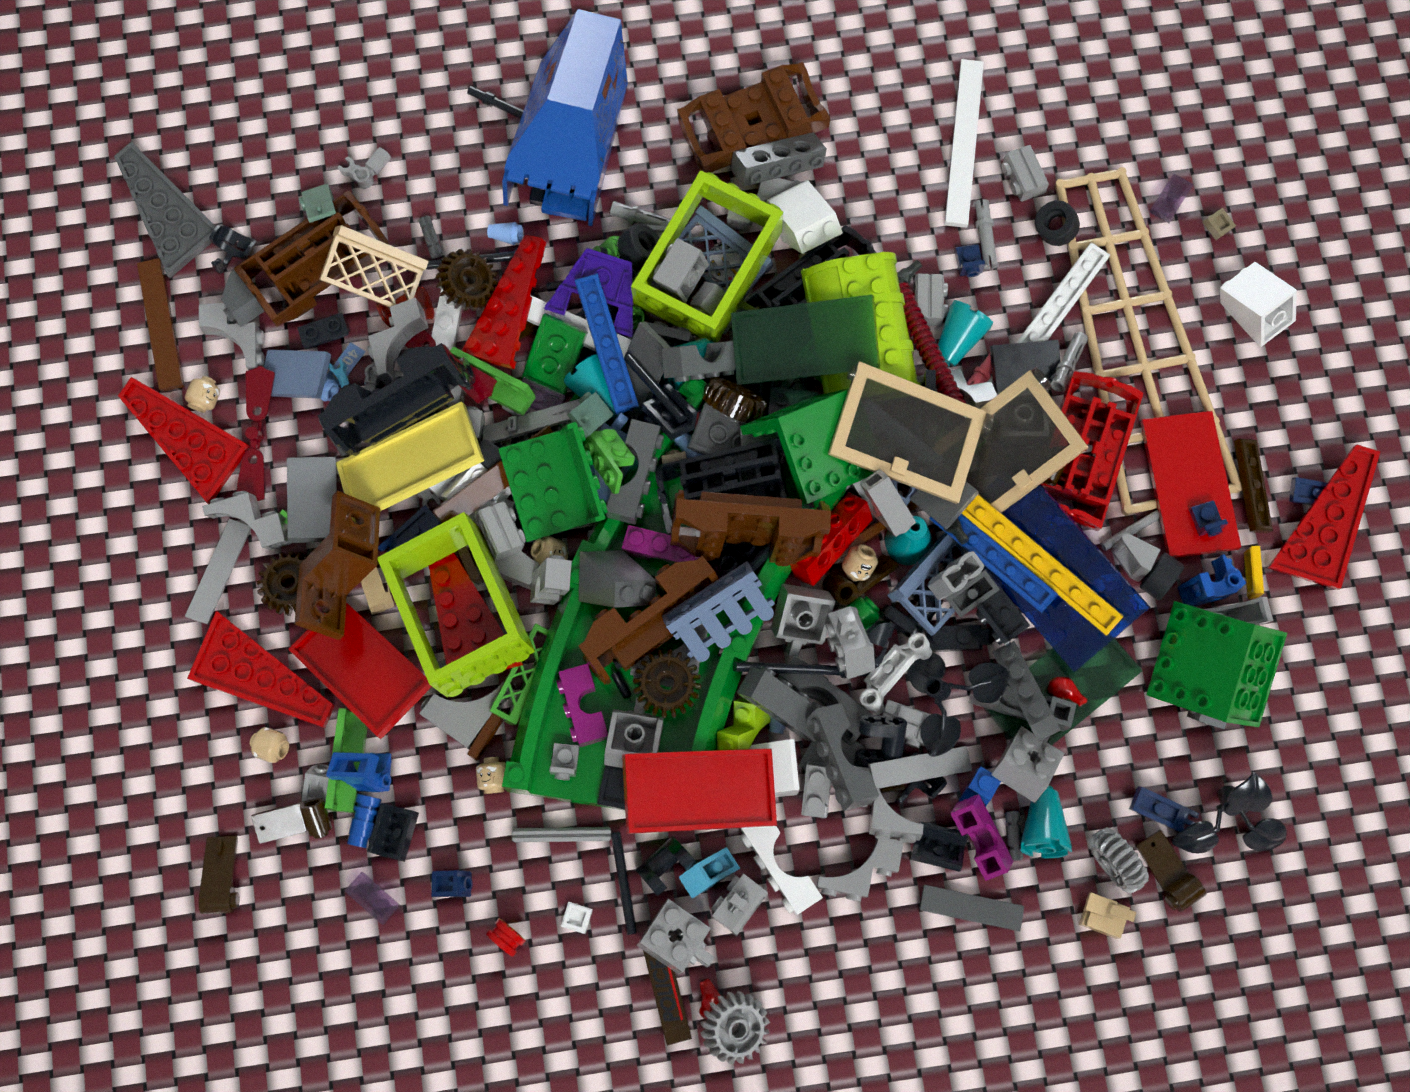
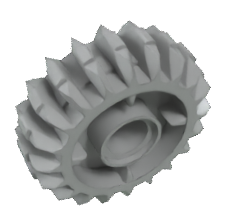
[1089,827,1149,894]
[700,991,770,1064]

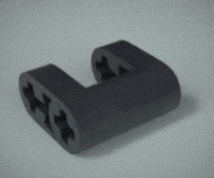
[879,585,944,638]
[854,715,907,768]
[635,836,696,896]

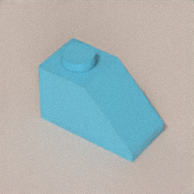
[679,847,740,899]

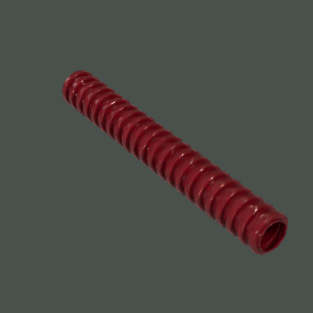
[899,282,967,426]

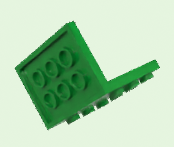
[740,388,881,505]
[498,422,608,542]
[1146,601,1287,727]

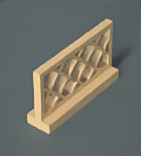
[319,225,429,307]

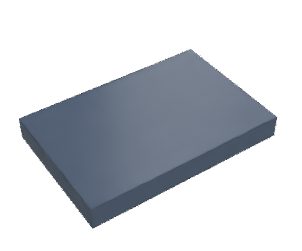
[264,350,331,399]

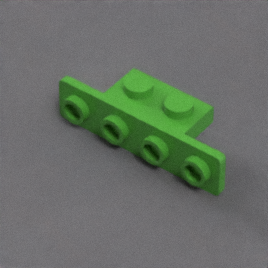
[583,429,635,494]

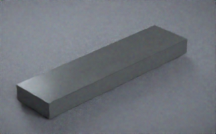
[919,885,1024,932]

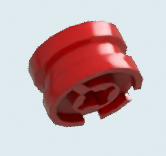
[486,918,526,957]

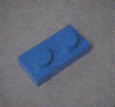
[541,189,590,221]

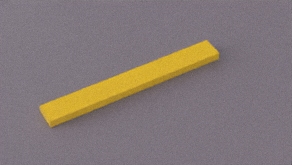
[962,494,1124,636]

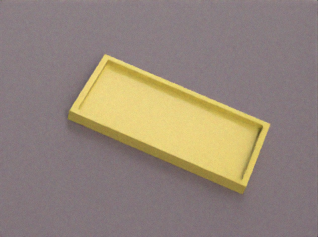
[336,401,484,523]

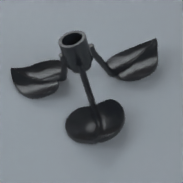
[907,653,1011,757]
[1171,772,1287,854]

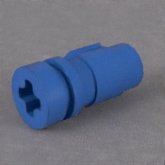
[347,794,382,848]

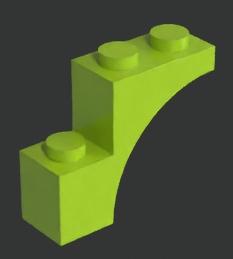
[717,697,771,751]

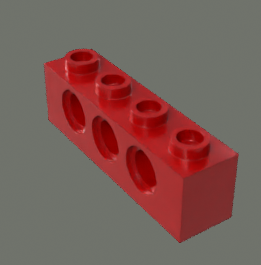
[790,492,873,587]

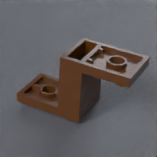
[294,491,380,640]

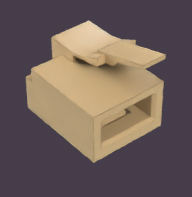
[361,567,394,615]
[1079,892,1136,939]

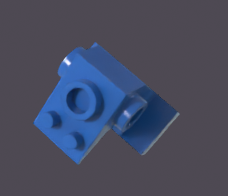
[1177,555,1246,607]
[326,752,392,792]

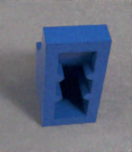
[957,766,1001,807]

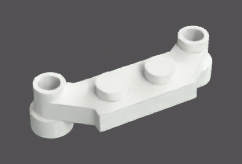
[860,633,932,715]

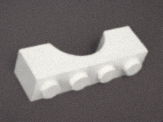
[740,826,823,916]

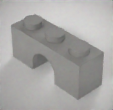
[530,555,572,605]

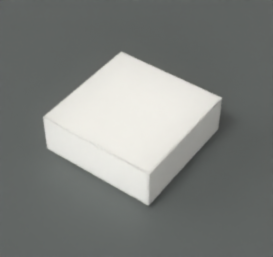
[561,902,593,934]

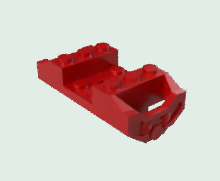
[1029,371,1144,531]

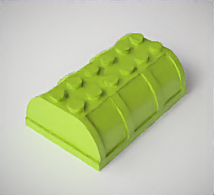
[801,252,921,403]

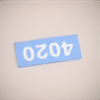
[326,342,366,386]

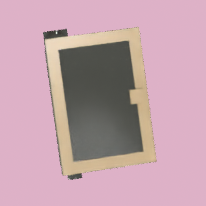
[828,361,994,504]
[920,366,1089,529]

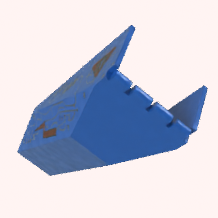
[502,9,628,226]

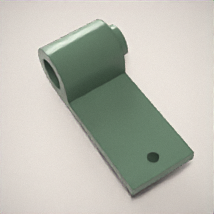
[299,183,336,223]
[567,392,614,438]

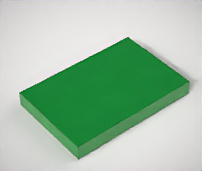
[521,313,588,397]

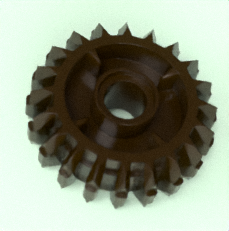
[435,249,498,312]
[703,377,767,423]
[256,551,307,616]
[633,649,701,718]

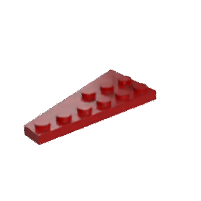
[462,235,546,370]
[118,377,249,504]
[1267,445,1381,590]
[429,553,523,669]
[187,611,335,728]

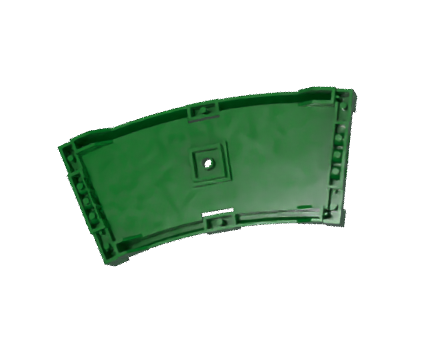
[502,377,846,810]

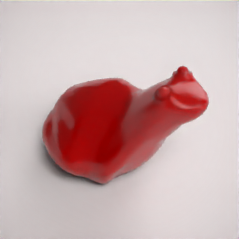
[1047,677,1087,706]
[699,979,723,1020]

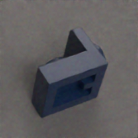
[955,244,985,277]
[1189,500,1228,537]
[431,870,473,897]

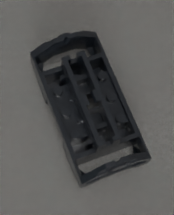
[737,225,876,359]
[317,343,475,456]
[655,438,815,535]

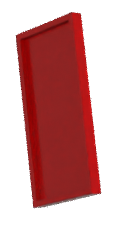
[1140,411,1241,558]
[288,602,432,739]
[622,749,777,834]

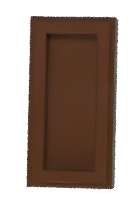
[467,713,504,761]

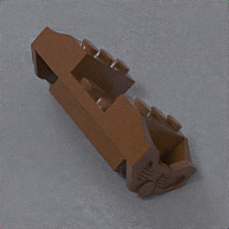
[677,62,830,173]
[233,190,390,327]
[670,490,831,566]
[579,556,719,685]

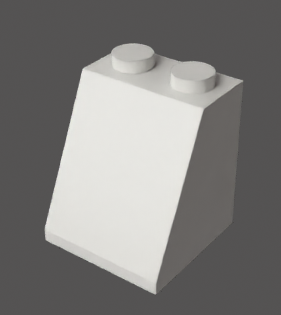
[767,180,843,254]
[1220,262,1297,347]
[750,739,799,797]

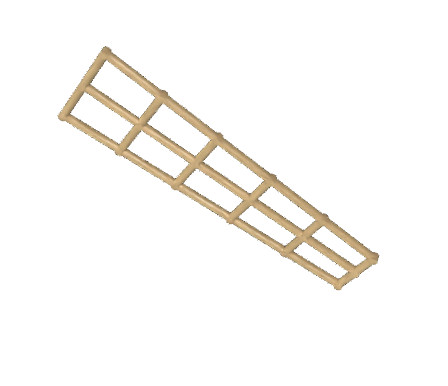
[1054,167,1242,516]

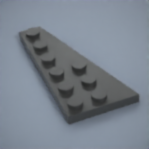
[114,142,216,278]

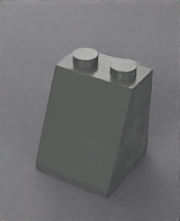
[579,550,656,608]

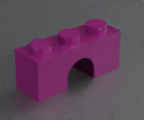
[622,525,700,565]
[556,663,608,747]
[950,794,1013,881]

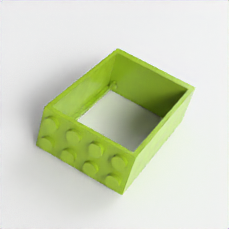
[631,170,784,343]
[378,512,535,697]

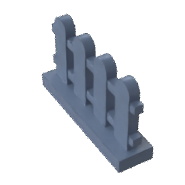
[662,561,775,662]

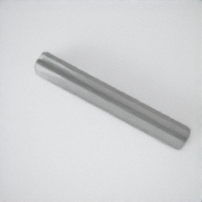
[512,827,611,842]

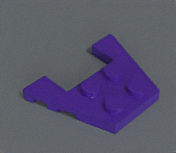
[544,248,633,338]

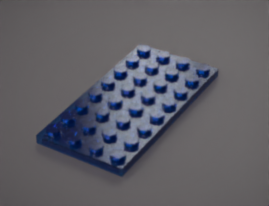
[979,460,1151,672]

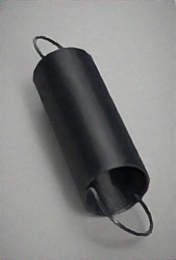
[611,667,632,703]

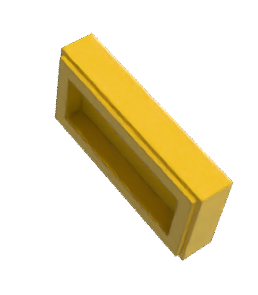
[1244,546,1264,599]

